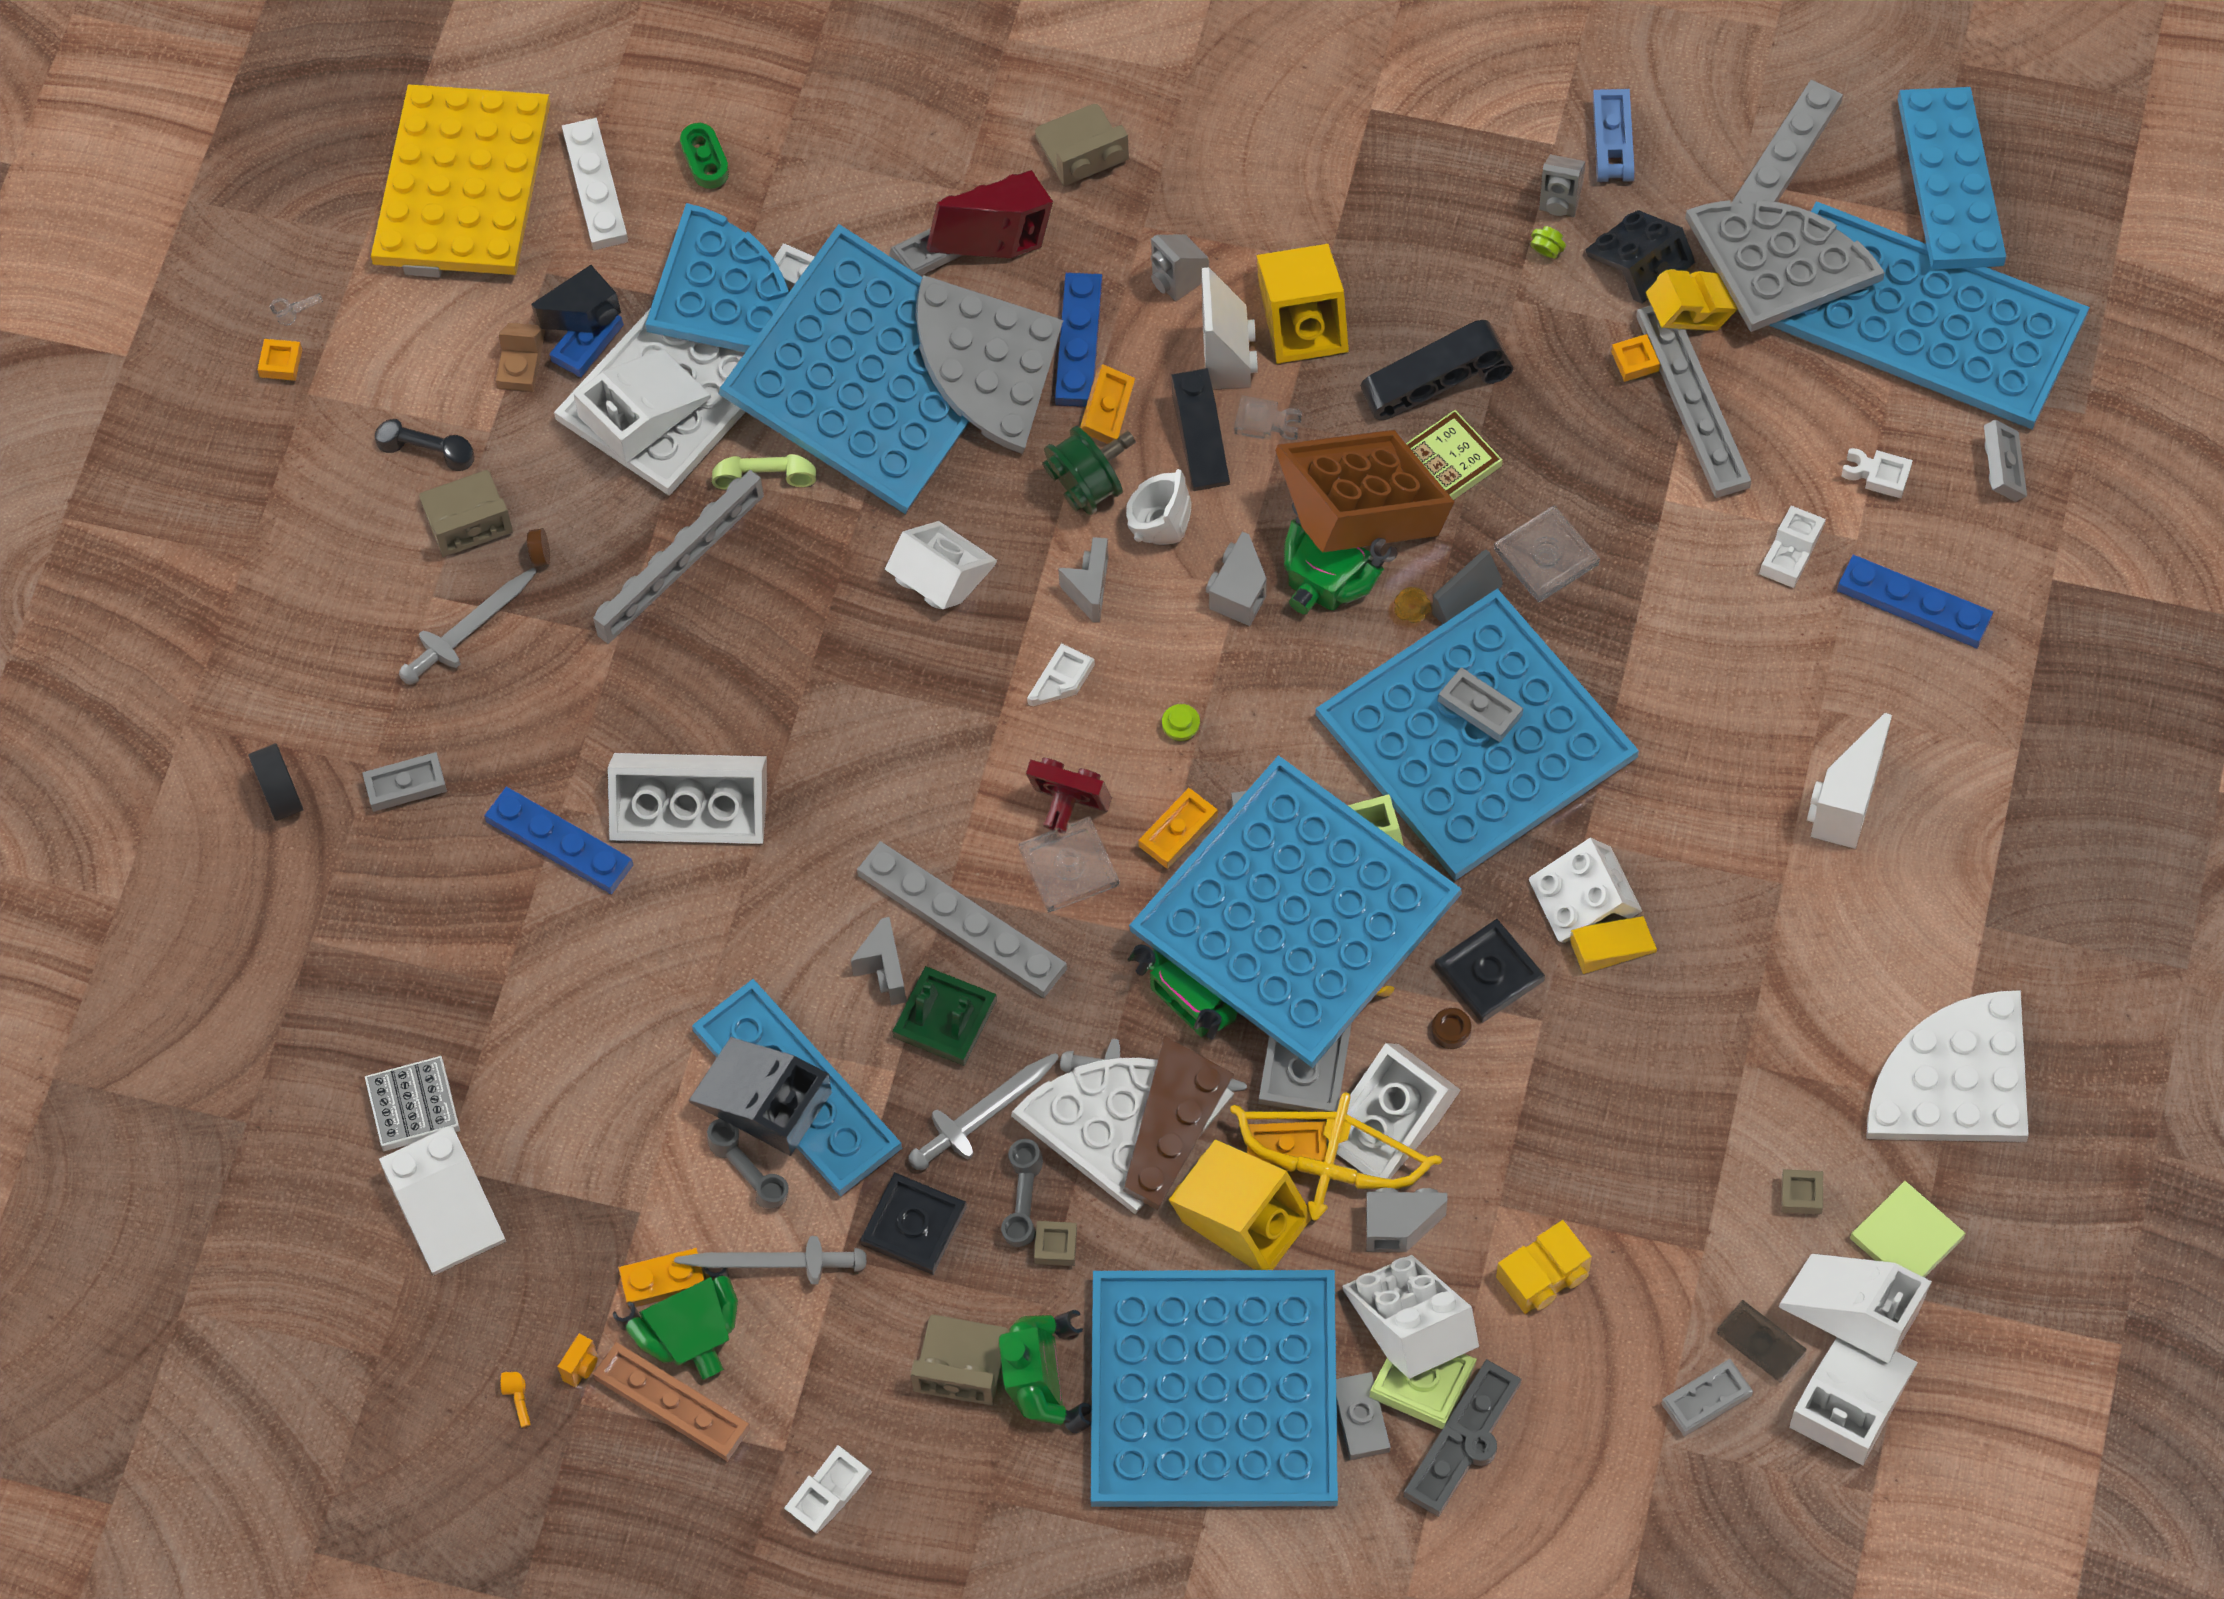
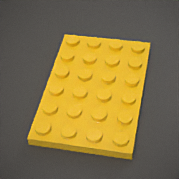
[371,84,550,275]

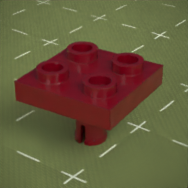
[1026,757,1112,834]

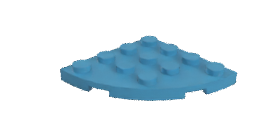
[645,203,789,352]

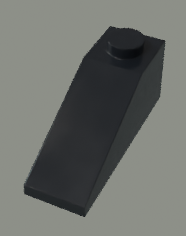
[1171,368,1230,491]

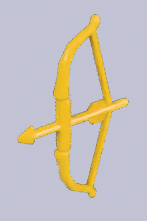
[1230,1092,1443,1221]

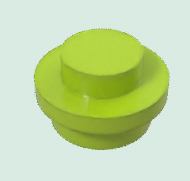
[1530,226,1566,258]
[1162,704,1200,741]

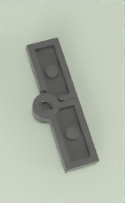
[1403,1359,1522,1517]

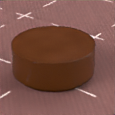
[527,528,550,567]
[1432,1008,1472,1049]

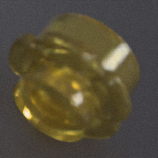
[1394,587,1431,623]

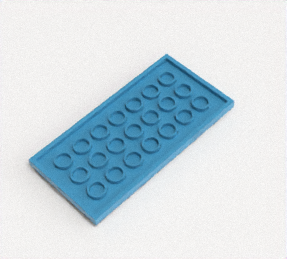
[1768,201,2090,430]

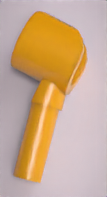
[501,1372,531,1428]

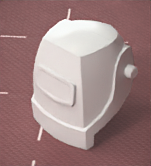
[1126,469,1191,545]

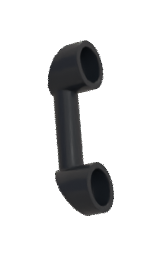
[375,419,475,471]

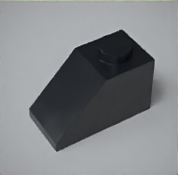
[531,265,621,333]

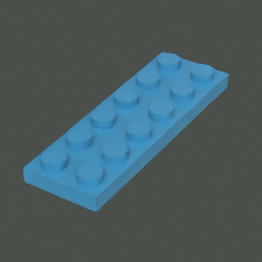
[1897,87,2006,269]
[692,979,902,1197]

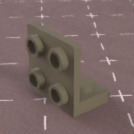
[419,470,513,557]
[911,1315,1008,1406]

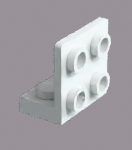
[1529,838,1642,943]

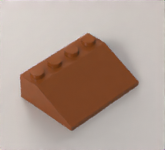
[1275,430,1455,552]

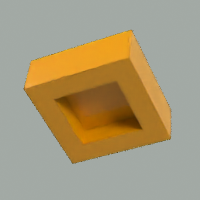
[1611,334,1660,382]
[257,339,302,381]
[557,1333,598,1388]

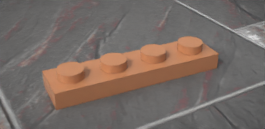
[593,1342,750,1462]

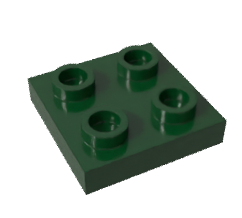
[892,966,997,1066]

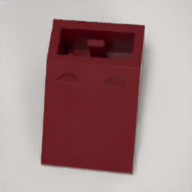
[926,170,1053,258]

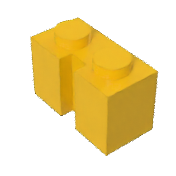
[1646,269,1738,331]
[1496,1220,1592,1314]

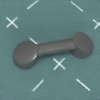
[707,1119,789,1209]
[1001,1139,1043,1247]

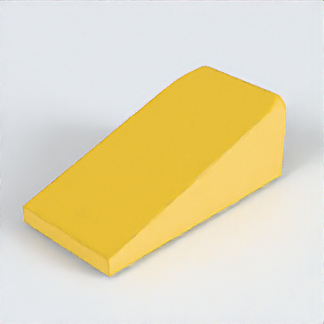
[1570,916,1657,974]

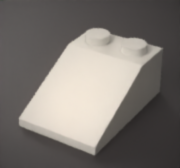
[1202,267,1258,389]
[1807,713,1892,849]
[1326,1043,1461,1179]
[379,1125,506,1276]

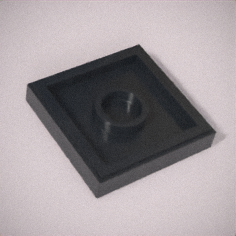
[1435,919,1545,1023]
[860,1172,967,1275]

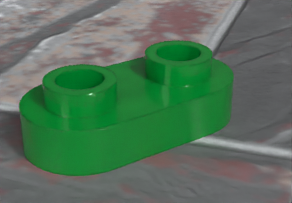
[680,123,729,189]

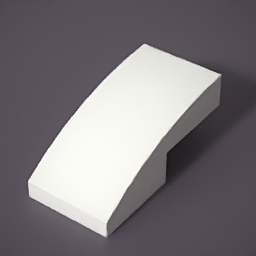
[1759,506,1826,588]
[784,1445,872,1533]

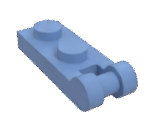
[1593,89,1634,182]

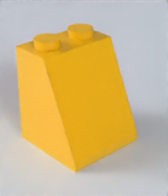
[1256,244,1349,364]
[1169,1139,1311,1270]

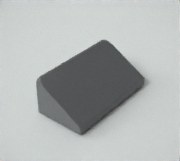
[1432,550,1503,624]

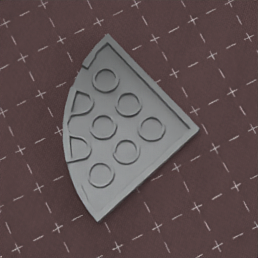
[1685,200,1885,332]
[916,275,1063,454]

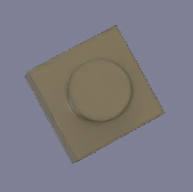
[1781,1169,1823,1214]
[1034,1221,1077,1266]

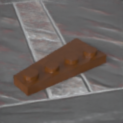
[1123,1036,1234,1210]

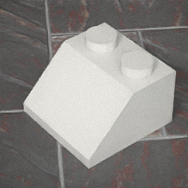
[885,521,997,609]

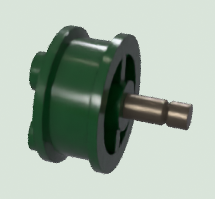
[1042,426,1136,515]

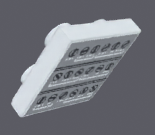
[365,1056,460,1151]

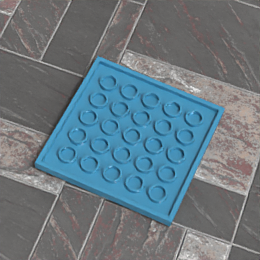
[718,224,970,514]
[1316,588,1639,881]
[1129,755,1462,1068]
[1091,1270,1338,1507]

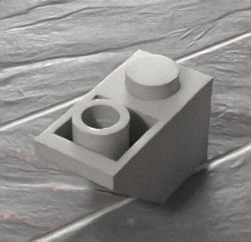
[1539,154,1586,217]
[1150,234,1209,302]
[1206,531,1266,626]
[1366,1188,1447,1252]

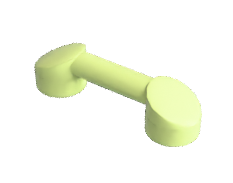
[712,454,816,490]

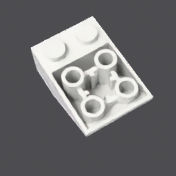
[574,349,711,463]
[1779,1254,1932,1363]
[1342,1255,1479,1379]
[1789,1337,1918,1465]

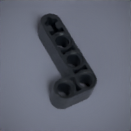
[1360,320,1513,420]

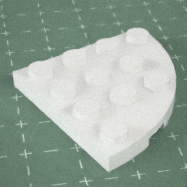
[1867,990,2028,1142]
[1011,1058,1234,1214]

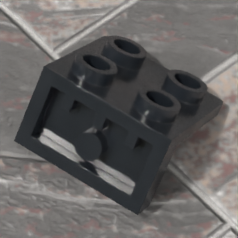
[1585,210,1696,304]

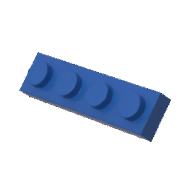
[1055,273,1102,407]
[1837,554,1994,649]
[484,786,633,895]

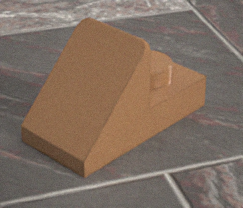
[496,323,546,392]

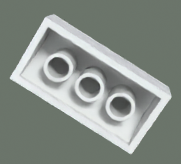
[608,753,767,844]

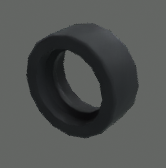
[248,743,303,821]

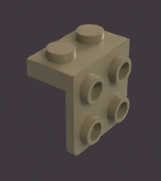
[1035,104,1129,186]

